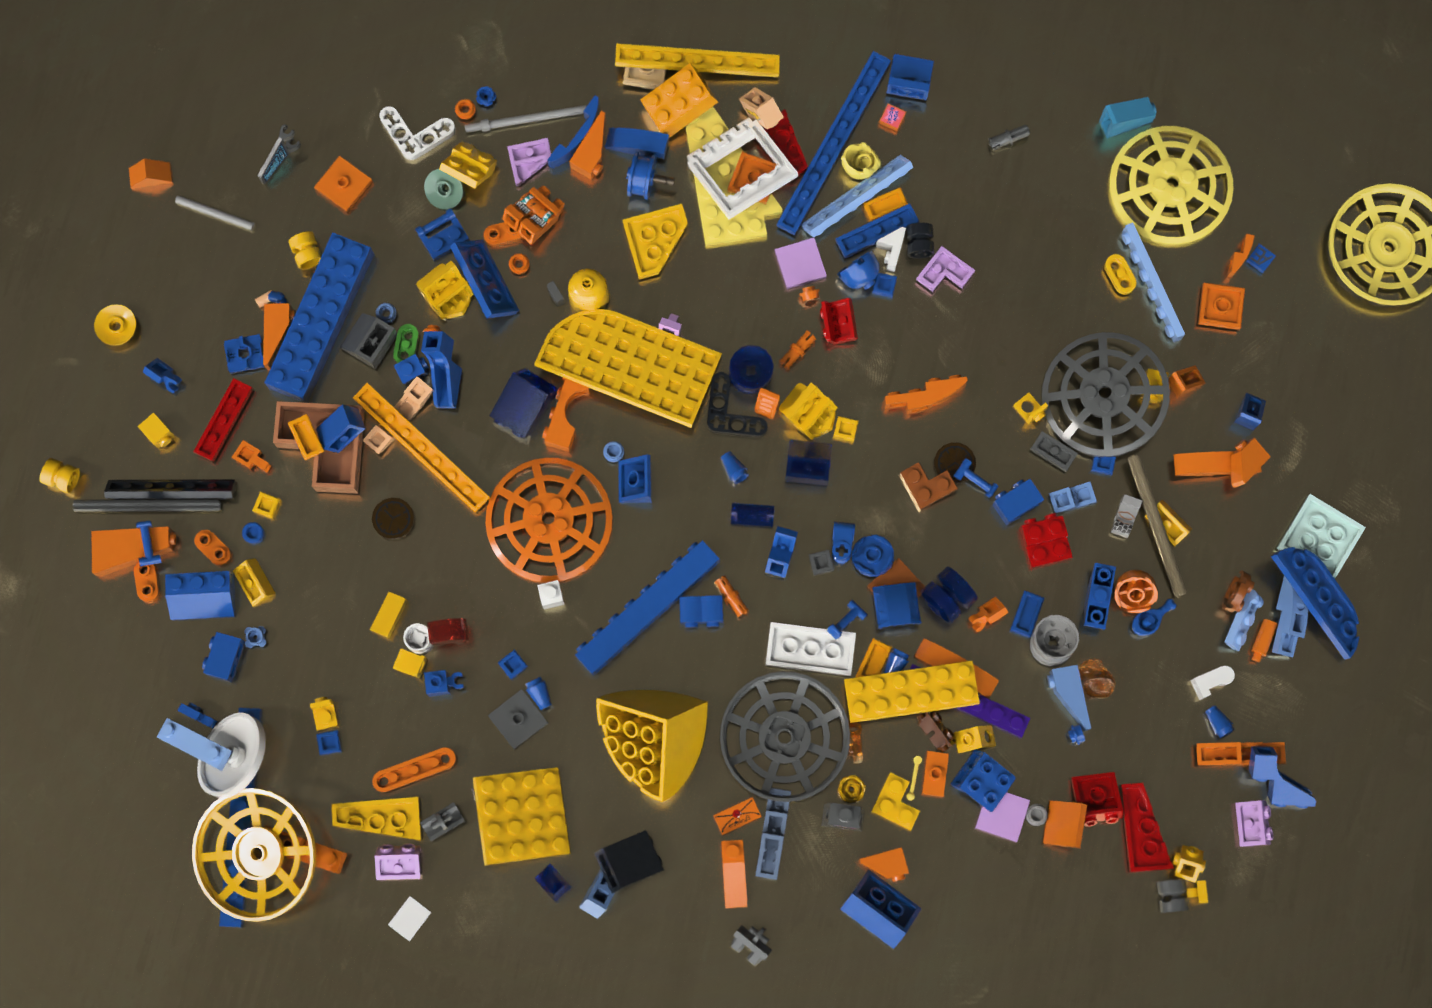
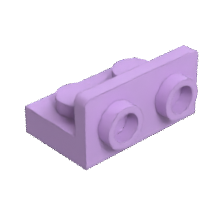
[1235,800,1273,847]
[375,843,421,880]

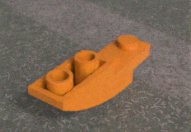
[884,375,968,414]
[264,825,347,874]

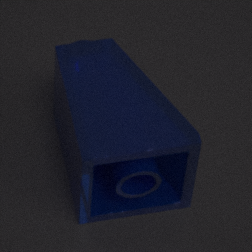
[490,368,558,438]

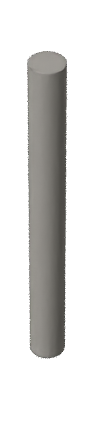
[175,195,255,230]

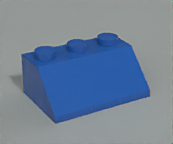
[165,571,235,620]
[841,869,922,949]

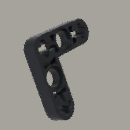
[707,372,768,438]

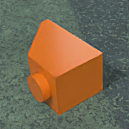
[1231,438,1271,488]
[859,847,909,882]

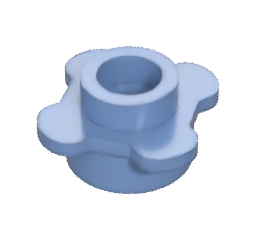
[245,626,267,648]

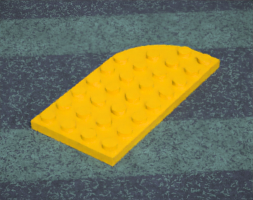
[534,309,722,428]

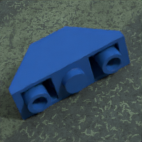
[1083,563,1116,630]

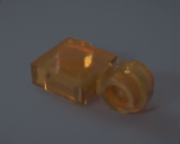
[848,721,863,764]

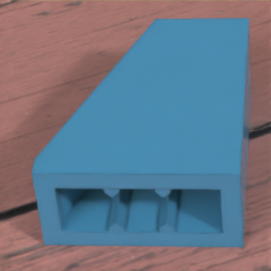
[1099,97,1157,139]

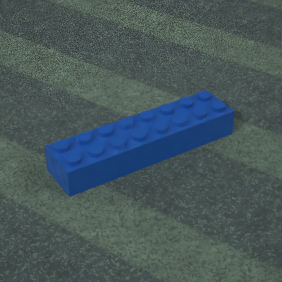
[264,232,374,403]

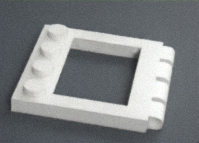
[687,118,798,219]

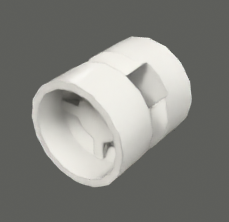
[403,623,435,655]

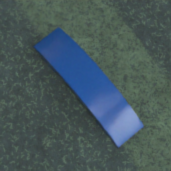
[547,95,600,169]

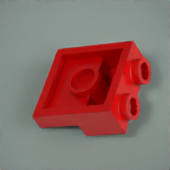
[1019,513,1073,569]
[1071,772,1123,827]

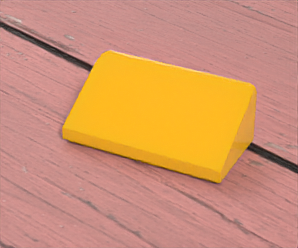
[1145,500,1192,546]
[233,558,275,607]
[370,592,408,639]

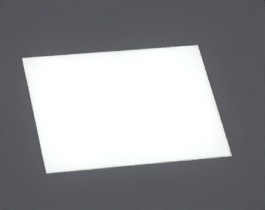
[388,896,431,941]

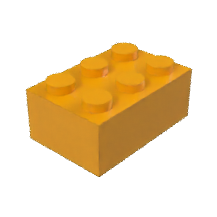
[640,63,718,138]

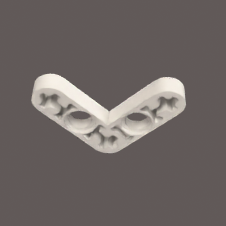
[380,107,456,160]

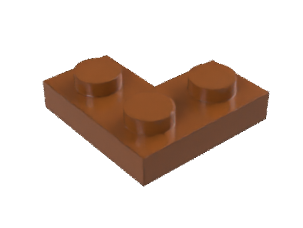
[900,462,958,510]

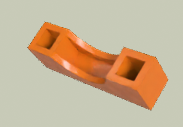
[542,377,591,453]

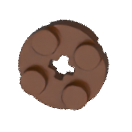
[1222,570,1255,613]

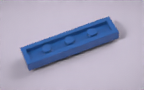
[835,203,919,258]

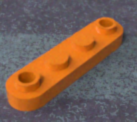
[372,747,457,793]

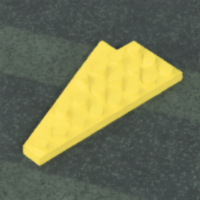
[685,107,783,246]

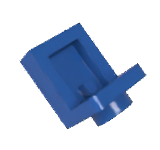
[393,354,429,385]

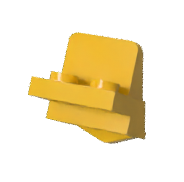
[416,261,474,320]
[779,383,838,440]

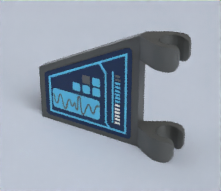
[257,124,301,185]

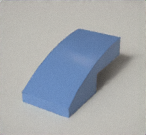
[1049,482,1097,514]

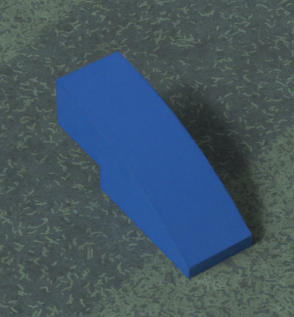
[605,128,669,159]

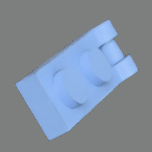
[1225,589,1264,651]

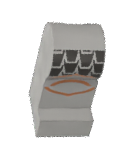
[1111,494,1143,538]

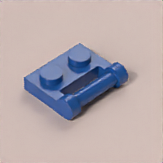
[415,208,470,261]

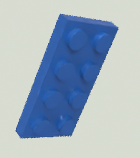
[450,240,519,318]

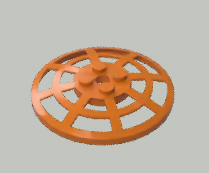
[485,458,613,583]

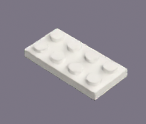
[765,622,856,676]

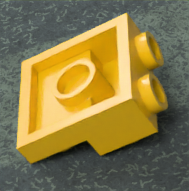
[439,141,498,188]

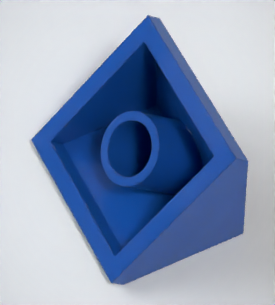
[618,454,652,503]

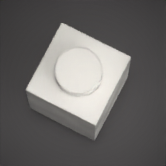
[537,580,565,609]

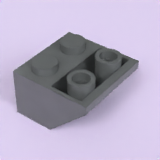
[340,313,397,369]

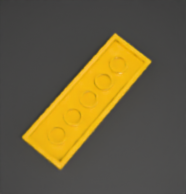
[844,661,980,723]

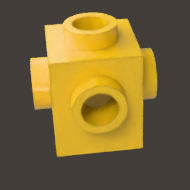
[1172,844,1206,883]

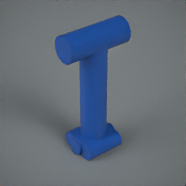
[954,458,999,498]
[136,520,162,566]
[827,600,868,640]

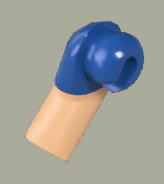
[255,291,287,308]

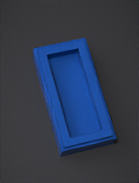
[1010,590,1045,638]

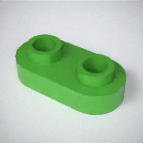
[393,324,419,363]

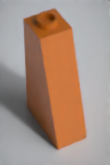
[91,526,177,577]

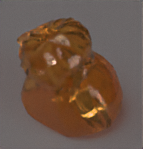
[1078,658,1116,698]

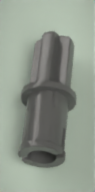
[988,125,1030,151]

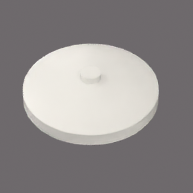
[197,713,266,798]

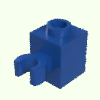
[424,670,464,697]

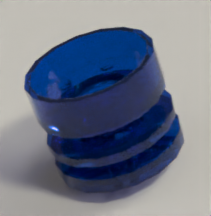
[728,345,774,395]

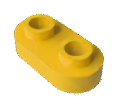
[1104,254,1136,295]

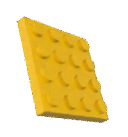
[473,767,570,866]

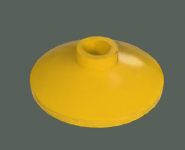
[94,305,137,346]

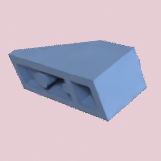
[1047,665,1091,731]
[579,869,614,919]

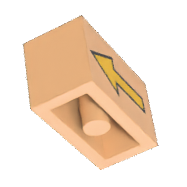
[739,87,783,129]

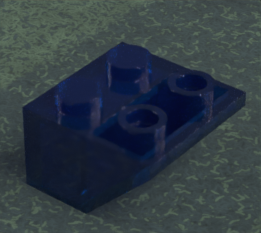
[785,439,832,486]

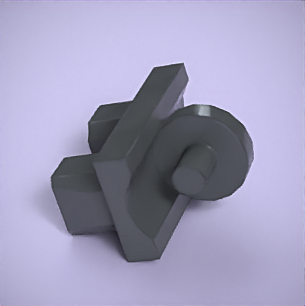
[420,802,465,842]
[730,925,772,966]

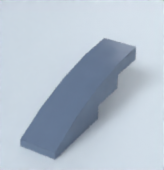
[755,787,791,880]

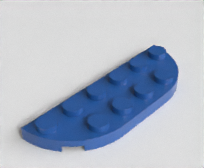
[1271,547,1359,660]

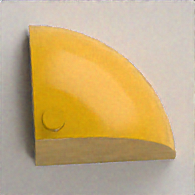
[596,690,708,802]

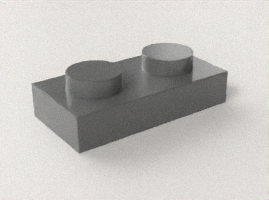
[1030,431,1078,472]

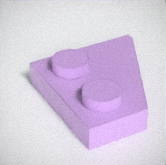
[507,138,551,186]

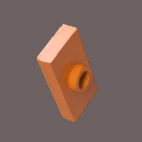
[922,751,949,797]

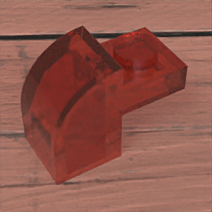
[427,618,469,646]

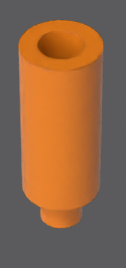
[1251,619,1278,662]

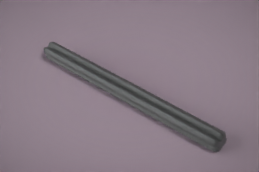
[73,499,221,512]

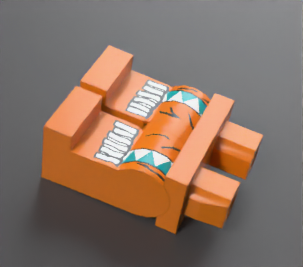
[502,185,565,245]

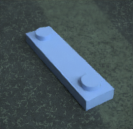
[157,718,233,771]

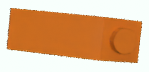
[569,111,606,180]
[263,303,296,370]
[721,840,747,908]

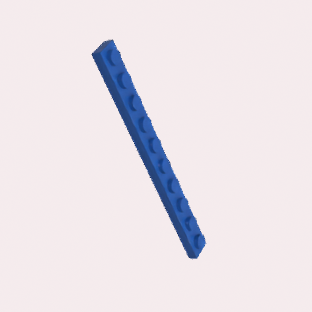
[777,51,891,236]
[219,708,262,927]

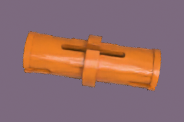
[779,330,816,370]
[714,575,749,618]

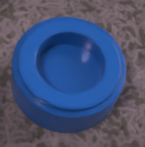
[242,522,265,544]

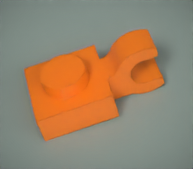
[231,440,272,473]
[968,596,1008,632]

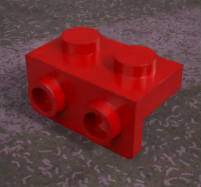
[820,298,858,345]

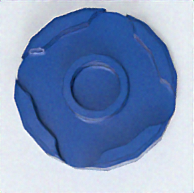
[852,535,894,577]

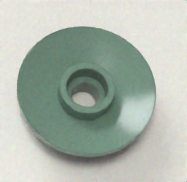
[424,169,464,210]

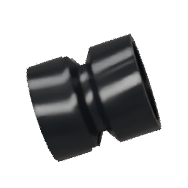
[906,223,935,259]

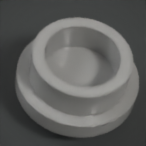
[1026,804,1048,826]

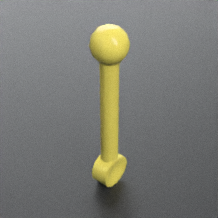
[907,756,922,801]

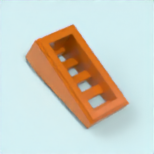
[755,388,780,419]

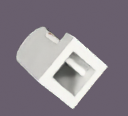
[1190,666,1235,700]

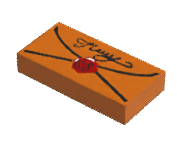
[713,797,762,836]

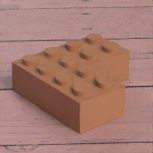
[273,401,365,494]

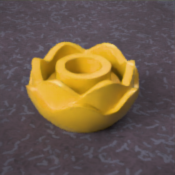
[838,775,866,803]

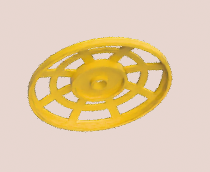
[192,788,316,921]

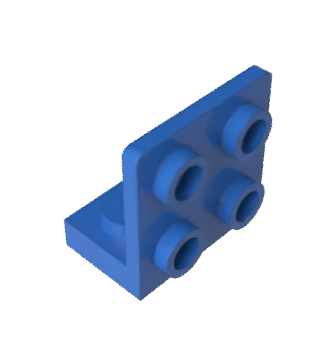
[887,54,934,100]
[950,750,1016,812]

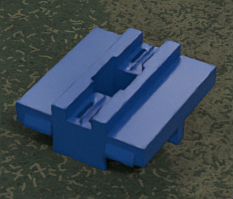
[224,334,265,374]

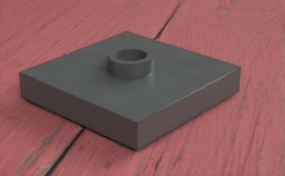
[488,689,548,750]

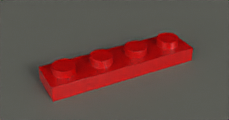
[193,378,253,463]

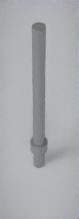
[465,105,586,133]

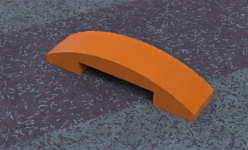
[914,638,999,699]

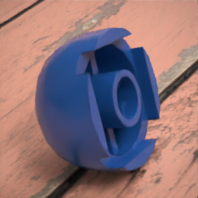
[837,250,880,290]

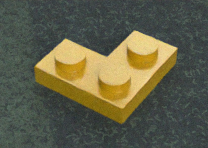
[871,772,920,831]

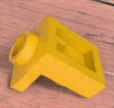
[310,697,339,731]

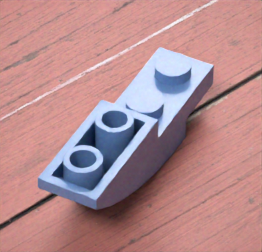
[1272,576,1308,657]

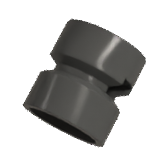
[1156,879,1189,913]

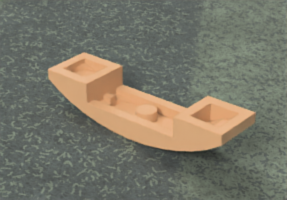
[363,377,433,454]

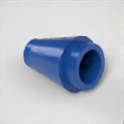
[721,451,749,484]
[884,648,910,673]
[525,676,552,710]
[1205,705,1235,739]

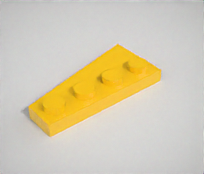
[331,797,422,841]

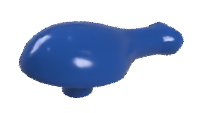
[1132,598,1177,636]

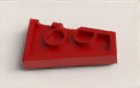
[755,109,808,181]

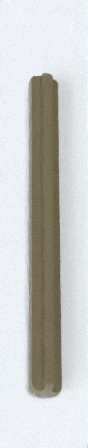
[1128,454,1186,597]

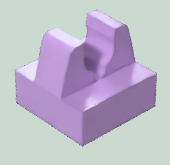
[659,313,682,336]

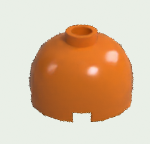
[1114,569,1158,613]

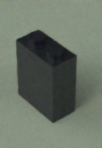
[594,830,664,894]

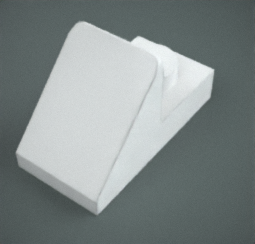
[876,227,906,272]

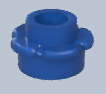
[476,86,496,106]
[1068,725,1085,745]

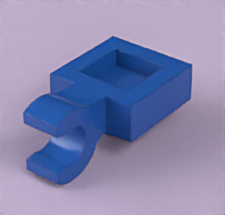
[143,358,182,393]

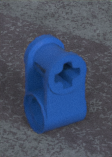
[832,521,855,564]

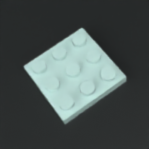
[1277,494,1366,579]

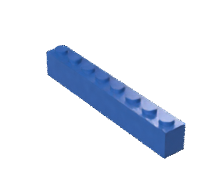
[575,540,720,676]

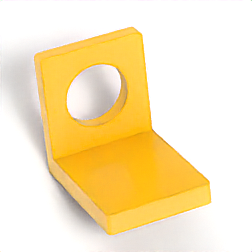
[1013,393,1049,424]
[393,649,428,679]
[954,725,996,753]

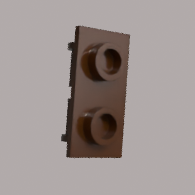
[917,711,956,753]

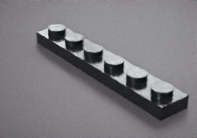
[104,479,236,500]

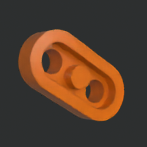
[484,220,523,247]
[194,530,232,566]
[134,562,160,603]

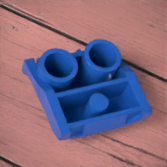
[872,582,922,629]

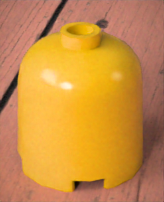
[568,268,610,312]

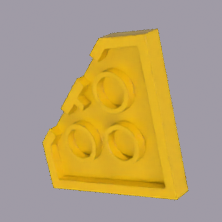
[622,204,688,280]

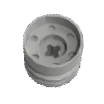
[1029,615,1079,667]

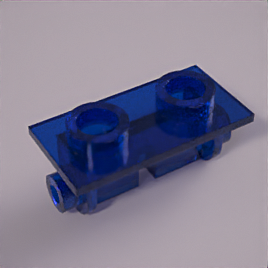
[731,503,774,527]

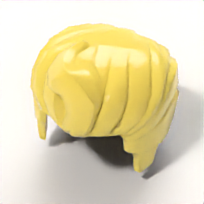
[841,142,882,179]

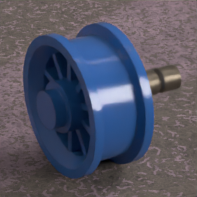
[626,151,675,200]

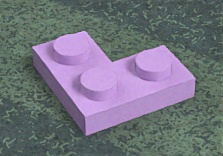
[916,246,975,292]

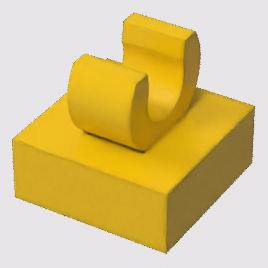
[1186,880,1208,903]

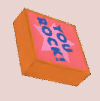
[879,104,906,132]

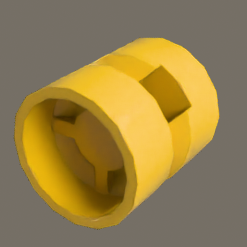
[288,231,322,270]
[40,458,80,494]

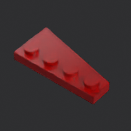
[1120,783,1174,872]

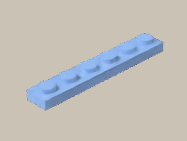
[801,155,913,238]
[1122,223,1185,342]

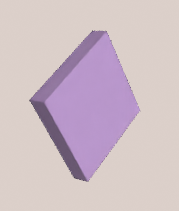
[775,238,827,289]
[975,792,1030,842]

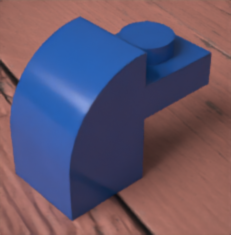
[765,526,798,578]

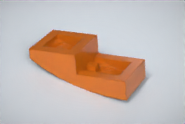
[1227,234,1255,278]

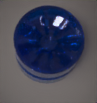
[920,566,978,624]

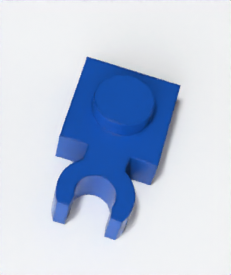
[177,702,217,729]

